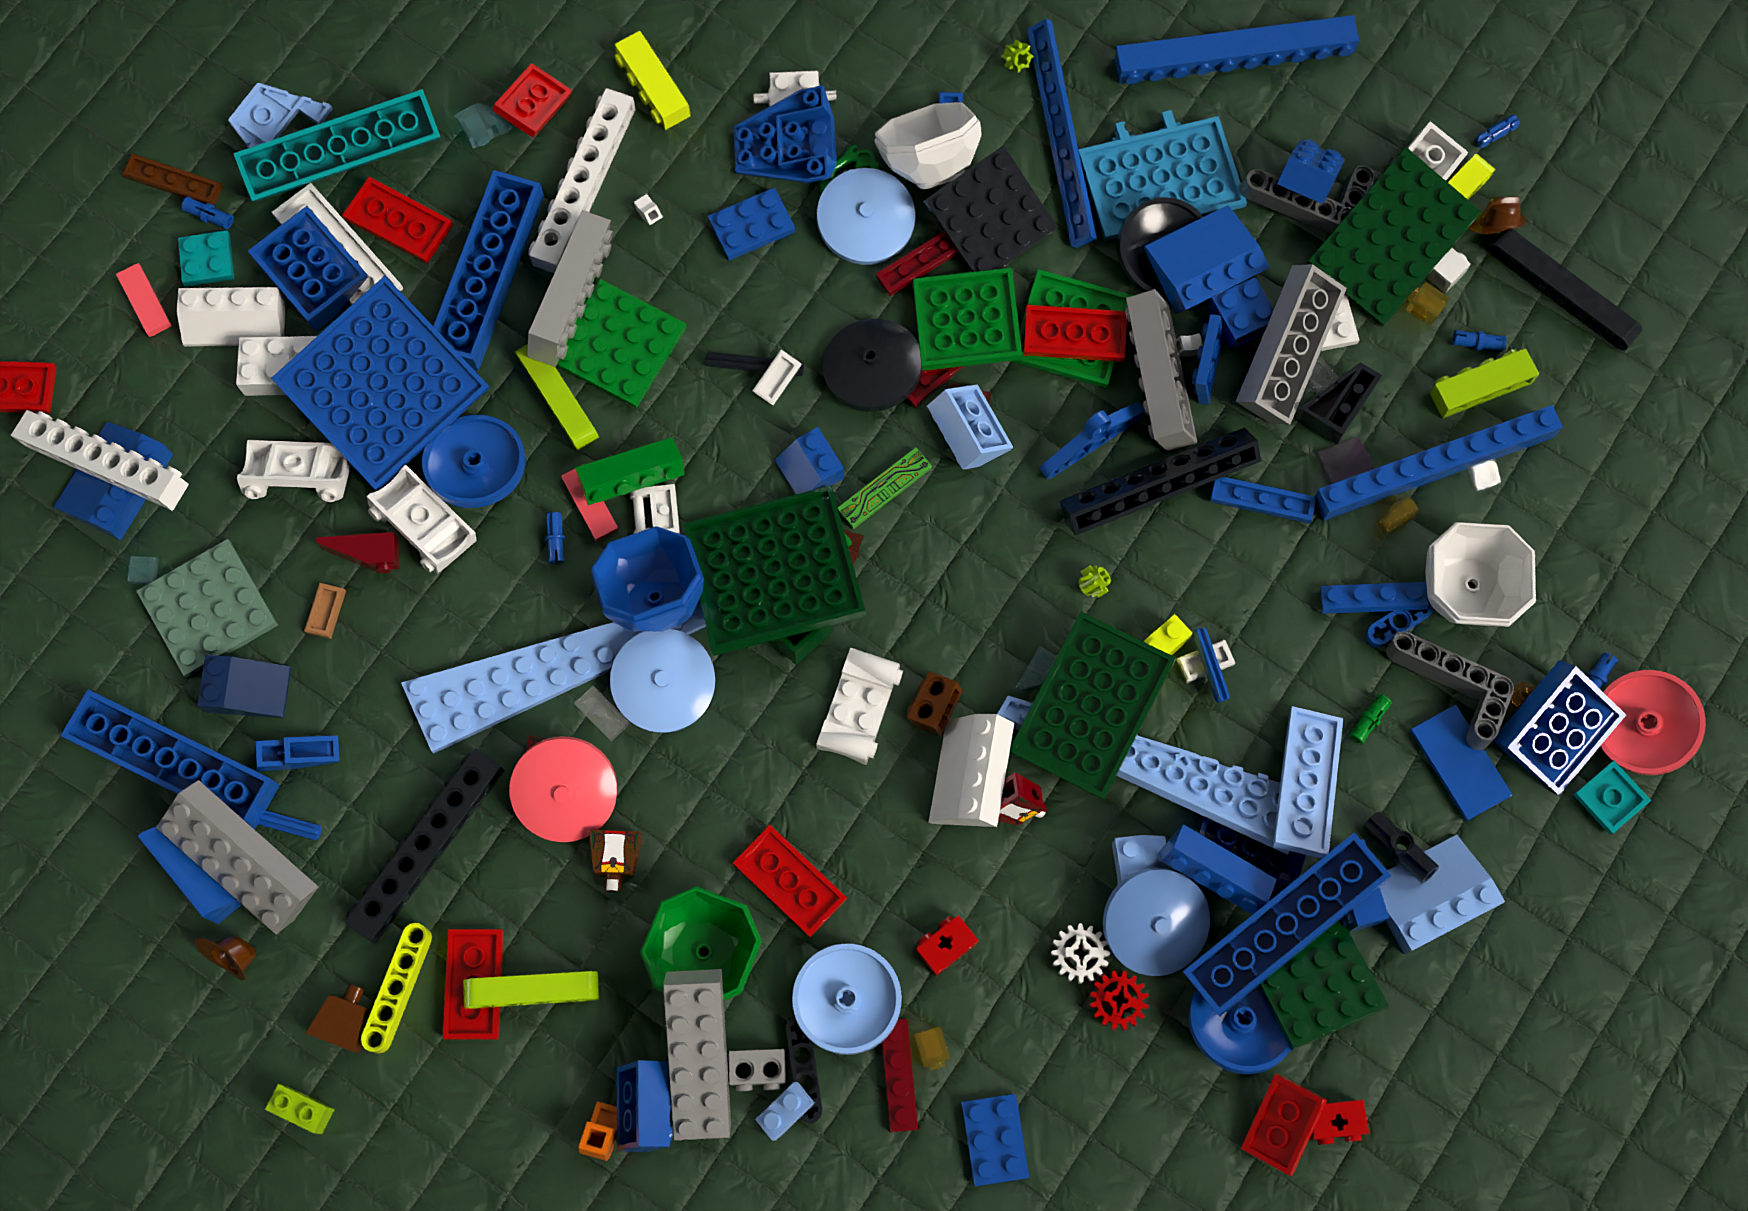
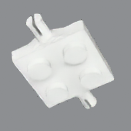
[754,71,836,106]

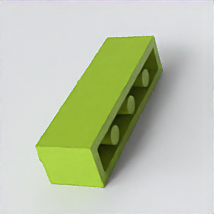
[1429,348,1539,419]

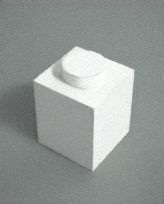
[1427,248,1471,293]

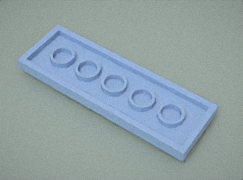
[1272,706,1343,859]

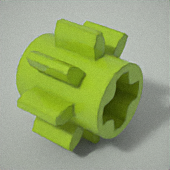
[1001,40,1033,73]
[1078,565,1111,598]

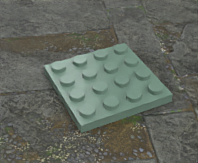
[137,539,278,678]

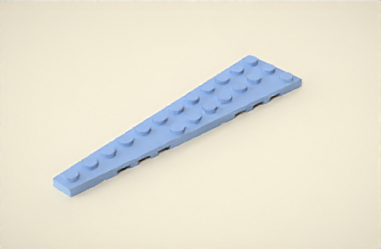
[401,599,706,754]
[998,696,1289,855]

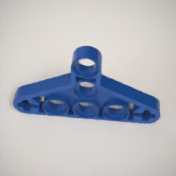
[1039,402,1146,479]

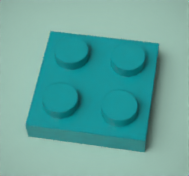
[178,230,234,287]
[1573,760,1651,835]

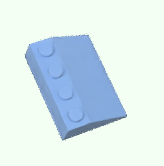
[1380,835,1505,954]

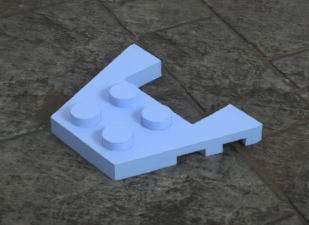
[228,83,333,148]

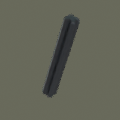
[705,352,804,376]

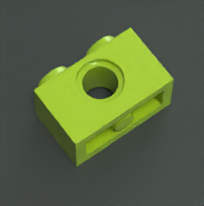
[265,1084,335,1134]

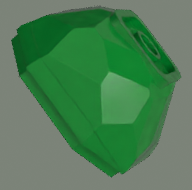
[640,886,762,1001]

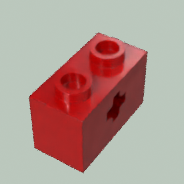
[916,915,979,977]
[1309,1100,1369,1145]

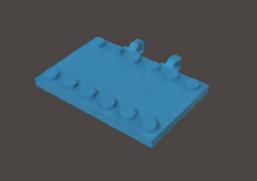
[1078,110,1247,241]

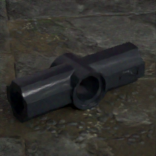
[1363,811,1439,883]

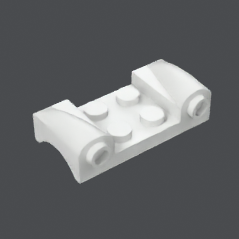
[237,440,351,502]
[367,465,476,574]
[816,648,903,765]

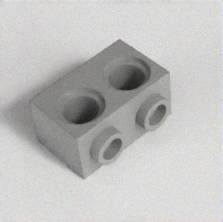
[729,1049,786,1091]

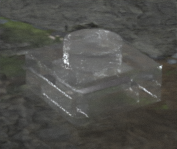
[1467,458,1501,491]

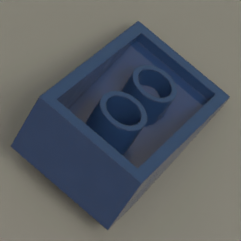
[197,655,291,718]

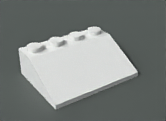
[929,714,1014,827]

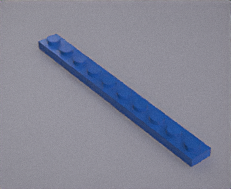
[1027,19,1097,248]

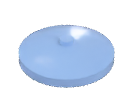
[817,168,915,265]
[610,629,715,733]
[792,944,901,1055]

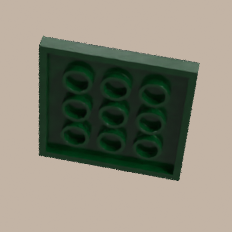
[1258,919,1389,1051]

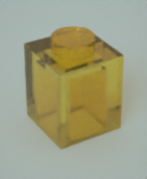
[1406,282,1450,326]
[914,1026,950,1071]

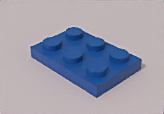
[708,188,796,261]
[1192,314,1223,405]
[961,1094,1029,1186]

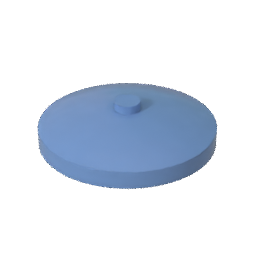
[1103,867,1210,976]

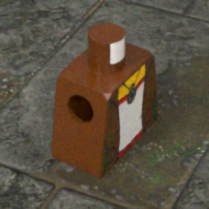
[590,830,643,892]

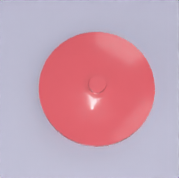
[1600,670,1706,775]
[509,736,617,842]

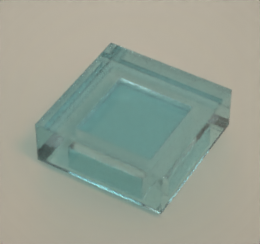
[127,556,159,584]

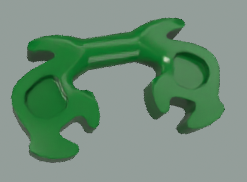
[820,145,879,193]

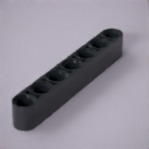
[1488,229,1643,350]

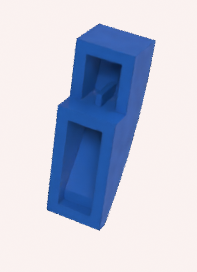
[254,735,339,772]

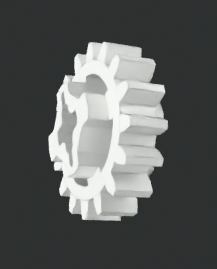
[1051,923,1110,984]

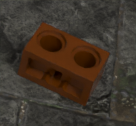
[907,671,963,737]

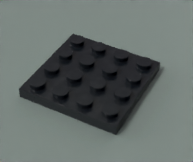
[923,145,1058,272]

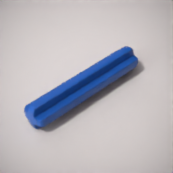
[1192,627,1230,703]
[258,811,322,841]

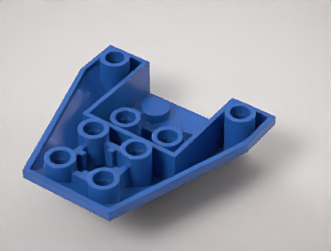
[734,85,837,183]

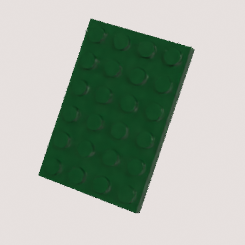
[1307,147,1482,326]
[1009,611,1176,800]

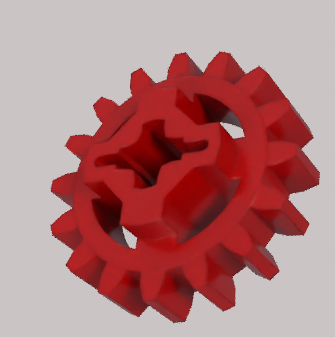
[1089,971,1149,1031]

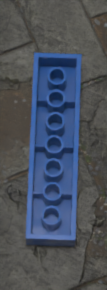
[433,170,544,371]
[61,690,280,830]
[1183,833,1391,1017]

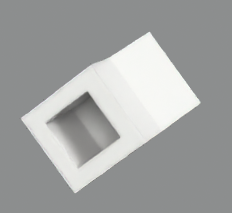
[634,194,662,225]
[1176,333,1203,357]

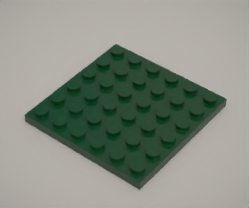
[683,485,867,656]

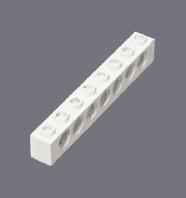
[528,88,635,273]
[10,410,189,511]

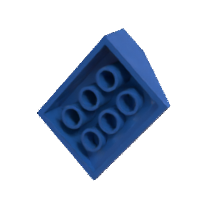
[1143,205,1270,314]
[248,206,369,332]
[54,422,173,541]
[1493,660,1626,795]

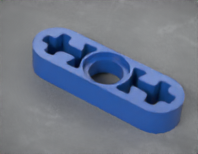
[1365,600,1433,648]

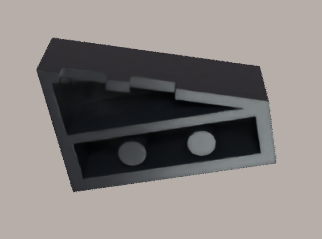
[1294,362,1382,445]

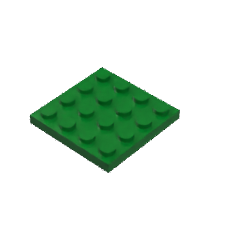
[913,268,1022,371]
[1011,269,1134,388]
[556,279,687,409]

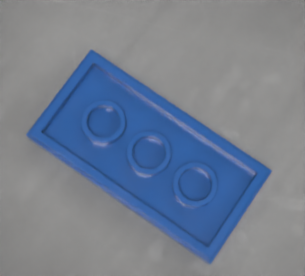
[1410,705,1513,821]

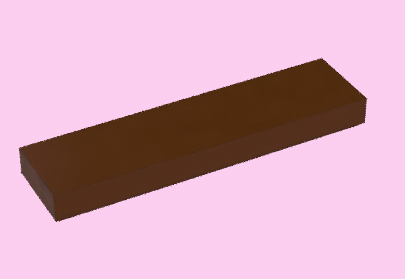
[122,154,223,206]

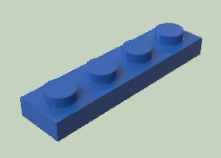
[1210,477,1316,523]
[1320,582,1429,614]

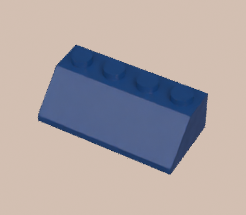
[1158,824,1277,914]
[138,826,242,924]

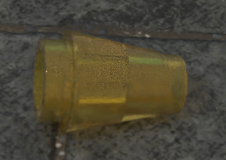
[1379,496,1419,532]

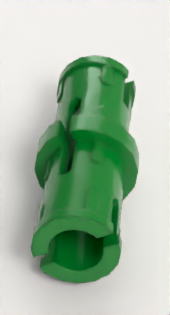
[1349,694,1392,745]

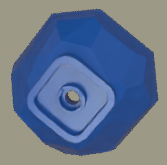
[591,526,704,632]

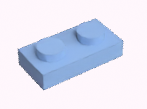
[755,1082,815,1141]

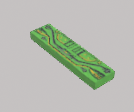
[838,448,932,529]

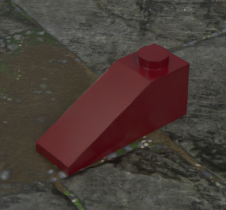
[316,532,399,573]

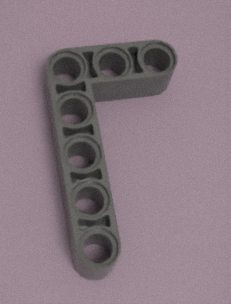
[1240,165,1374,234]
[1386,631,1514,750]

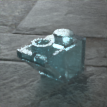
[455,103,515,148]

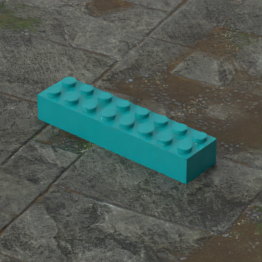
[233,89,441,202]

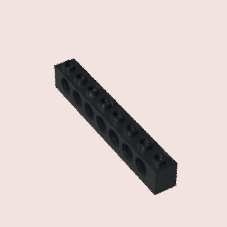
[1059,427,1262,536]
[344,748,505,944]

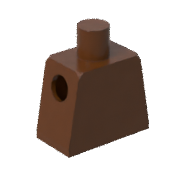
[306,984,370,1054]

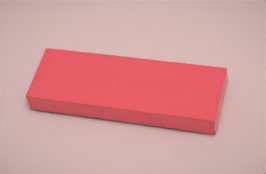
[116,263,172,337]
[561,464,619,542]

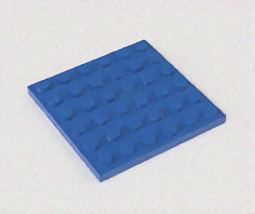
[271,275,490,491]

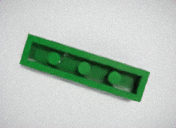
[575,437,685,505]

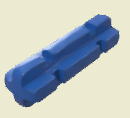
[1475,115,1520,148]

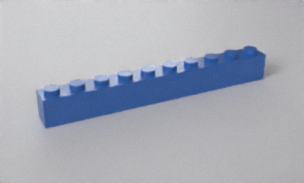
[1114,15,1359,84]
[1315,405,1563,521]

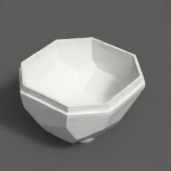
[874,102,982,189]
[1425,522,1536,627]

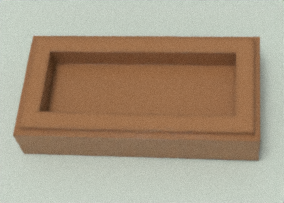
[304,583,346,639]

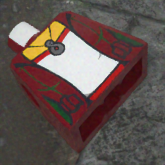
[998,773,1047,825]

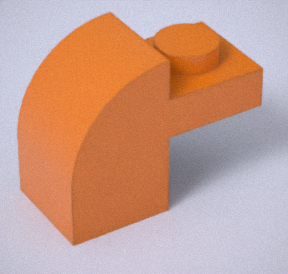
[578,1102,617,1161]

